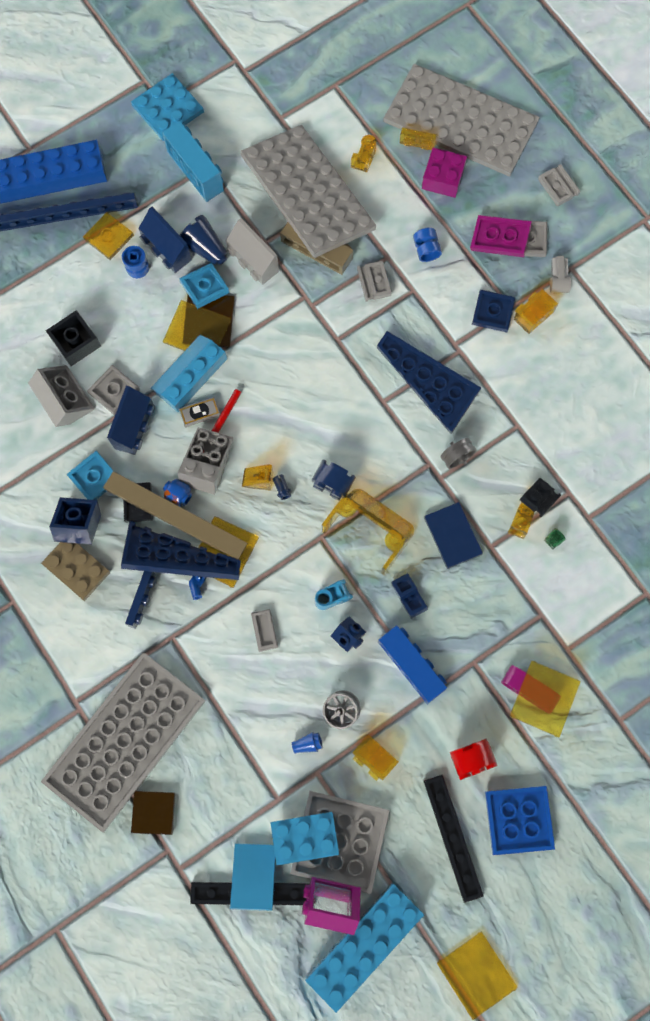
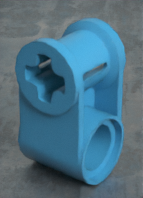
[315,579,353,610]

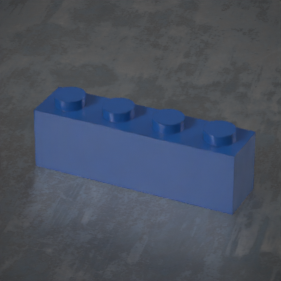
[378,625,447,705]

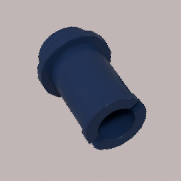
[272,474,292,500]

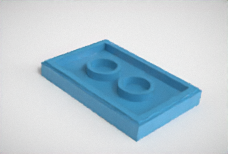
[230,844,275,911]

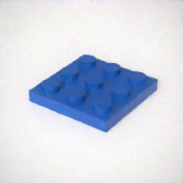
[485,786,555,855]

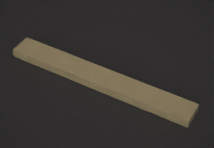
[103,471,247,560]

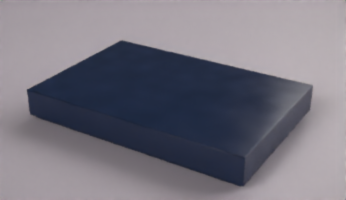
[424,502,483,569]

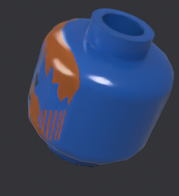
[163,479,192,507]

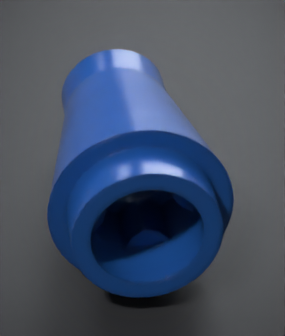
[292,732,323,754]

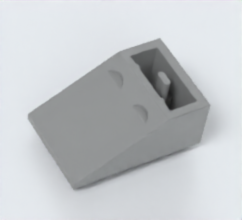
[178,427,233,495]

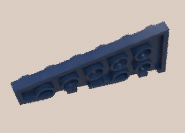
[377,331,481,434]
[121,521,241,580]

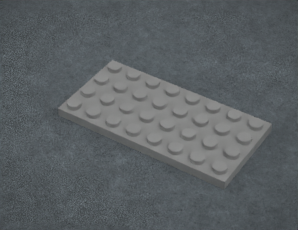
[383,64,540,177]
[241,125,376,258]
[41,652,206,833]

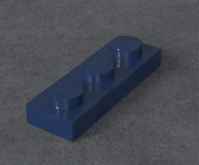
[125,571,156,629]

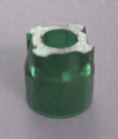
[544,528,566,549]

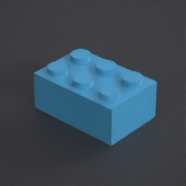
[270,812,339,865]

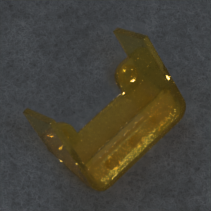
[322,489,414,576]

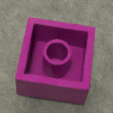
[422,147,467,198]

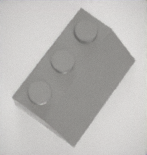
[226,218,279,285]
[28,365,95,427]

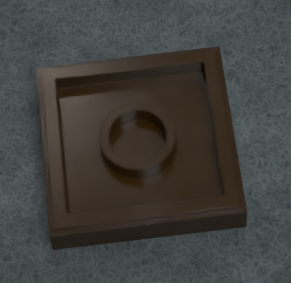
[131,791,175,835]

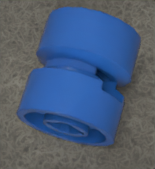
[413,228,442,262]
[122,246,149,279]

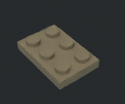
[41,542,111,601]

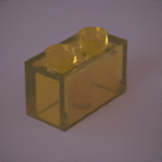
[514,289,558,334]
[352,734,399,781]

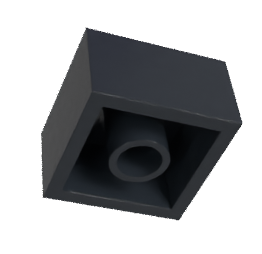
[45,310,101,366]

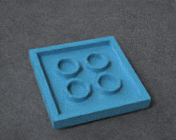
[131,73,204,141]

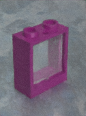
[302,877,361,935]

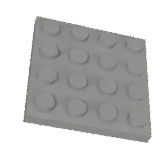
[290,791,389,894]

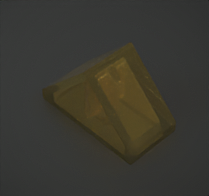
[242,464,274,491]

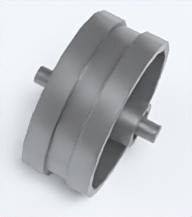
[440,438,477,469]
[322,690,361,729]

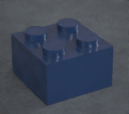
[49,497,101,545]

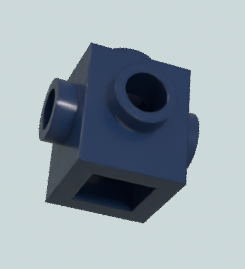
[331,616,366,652]

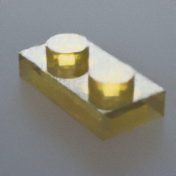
[400,127,437,150]

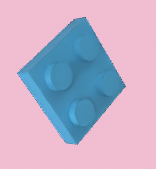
[179,263,229,309]
[67,451,113,500]

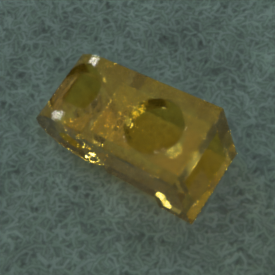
[351,135,377,172]
[508,502,535,539]

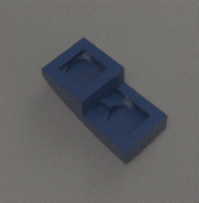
[391,573,428,619]

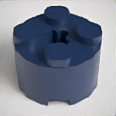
[312,460,356,501]

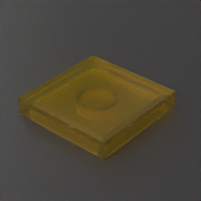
[83,212,134,260]

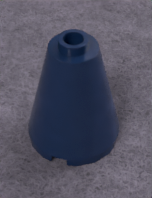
[180,215,228,266]

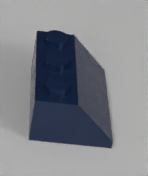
[138,206,192,273]
[107,385,155,455]

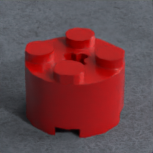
[450,738,498,780]

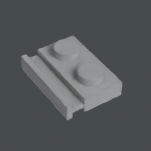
[538,164,580,207]
[357,261,391,302]

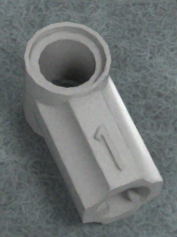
[550,256,571,293]

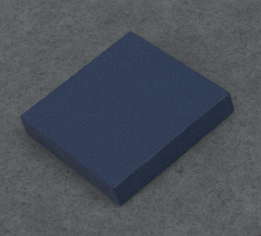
[472,289,516,332]

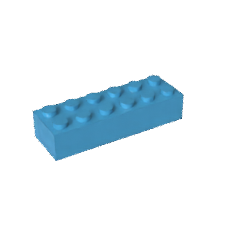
[305,882,424,1013]

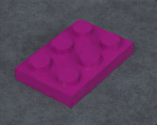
[470,215,532,257]

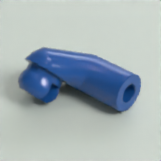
[189,576,206,600]

